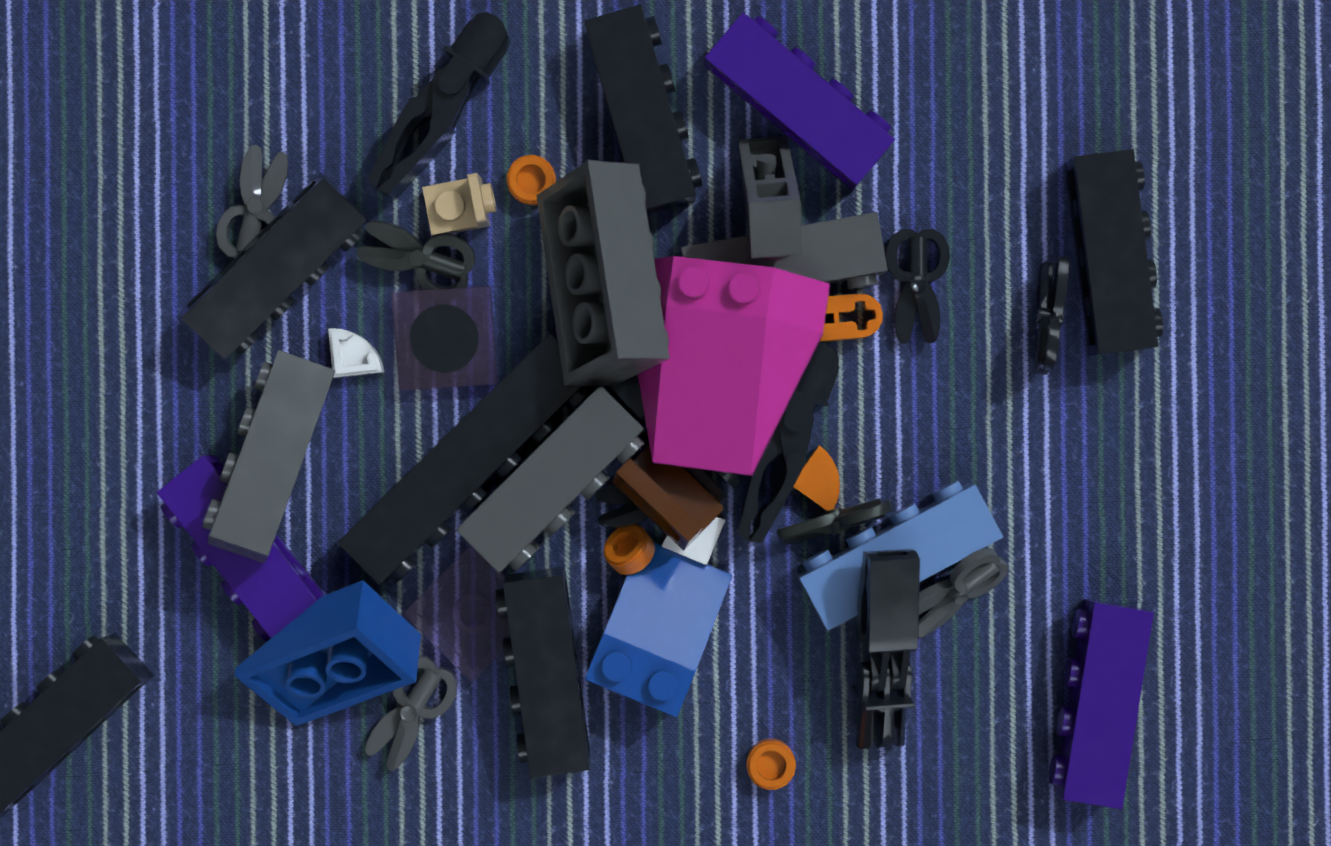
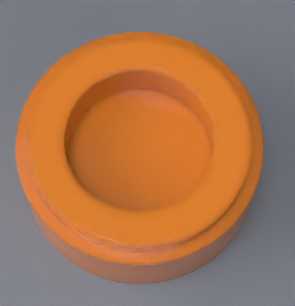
[507,155,557,206]
[603,525,655,575]
[746,738,796,790]

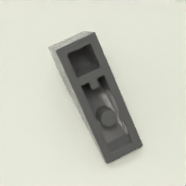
[738,136,802,261]

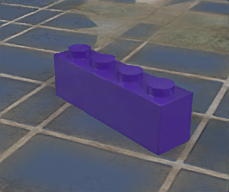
[704,12,895,191]
[156,455,325,642]
[1049,599,1154,810]

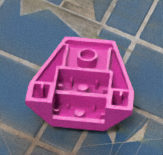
[638,256,830,476]

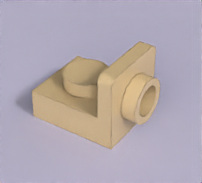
[422,173,497,237]

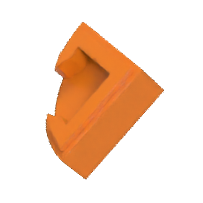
[793,445,840,511]

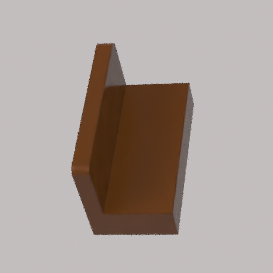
[613,445,723,551]

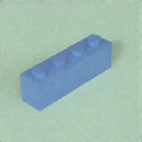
[797,480,1003,631]

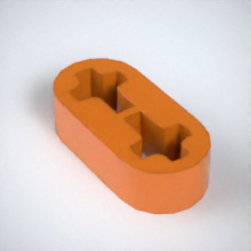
[820,294,883,342]

